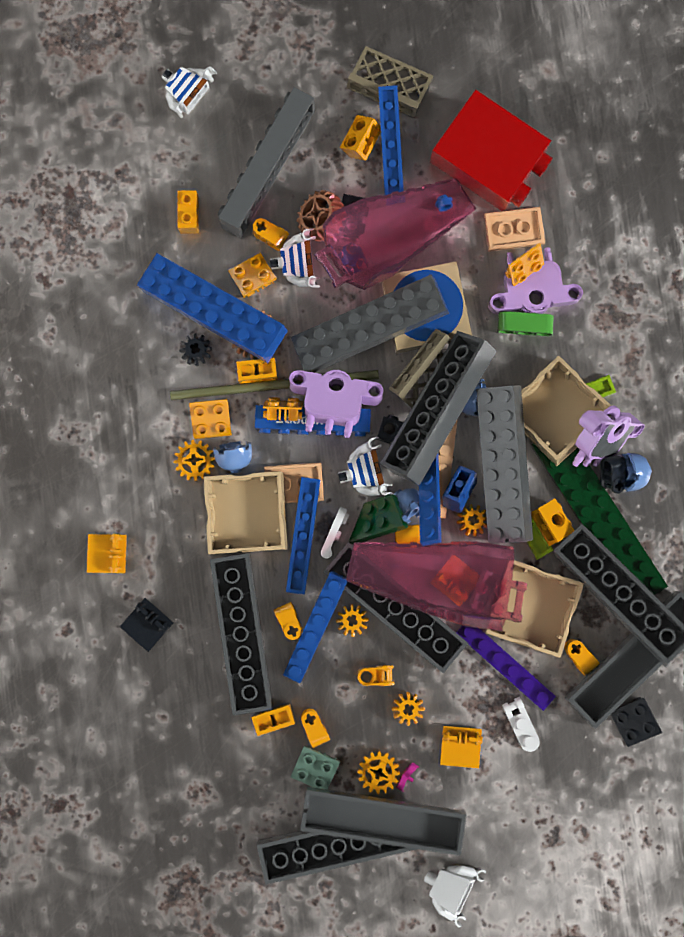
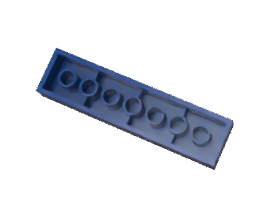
[137,253,288,363]

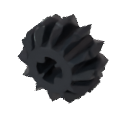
[179,333,212,366]

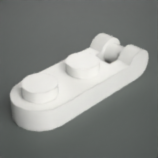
[321,507,349,559]
[502,697,540,752]

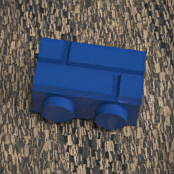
[442,466,477,513]

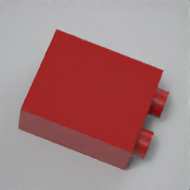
[430,89,553,211]

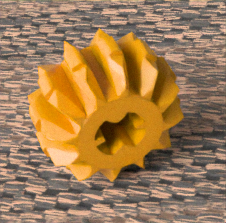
[456,504,487,537]
[336,604,369,637]
[392,692,425,726]

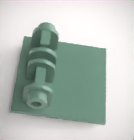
[291,745,340,790]

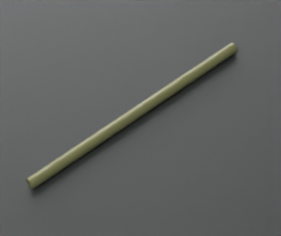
[170,370,379,400]

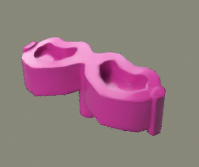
[396,762,419,792]

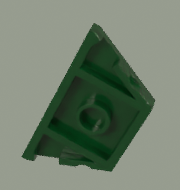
[349,494,408,545]

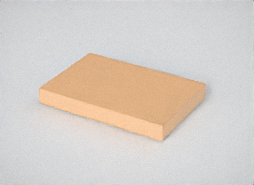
[484,207,545,252]
[264,462,324,504]

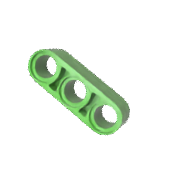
[498,311,554,336]

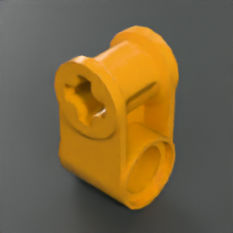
[253,218,290,251]
[273,602,303,640]
[564,639,600,676]
[357,665,394,686]
[301,708,331,748]

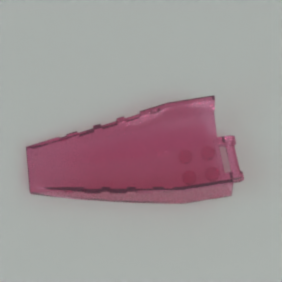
[314,178,476,290]
[346,541,528,632]

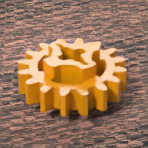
[173,439,215,482]
[357,750,400,794]

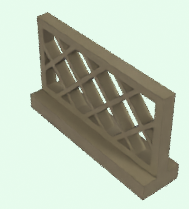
[347,46,433,118]
[389,329,451,409]

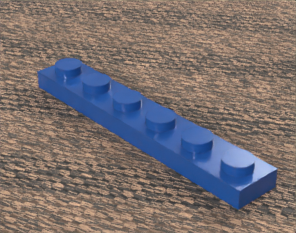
[378,85,404,203]
[419,453,442,546]
[286,477,320,595]
[283,571,349,683]

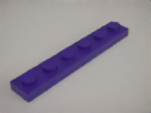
[456,619,556,711]

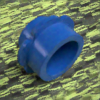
[435,195,453,212]

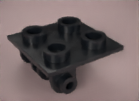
[120,598,174,652]
[611,697,663,747]

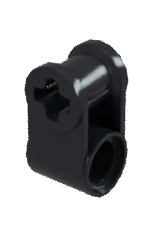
[600,454,627,494]

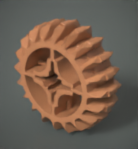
[296,190,345,242]

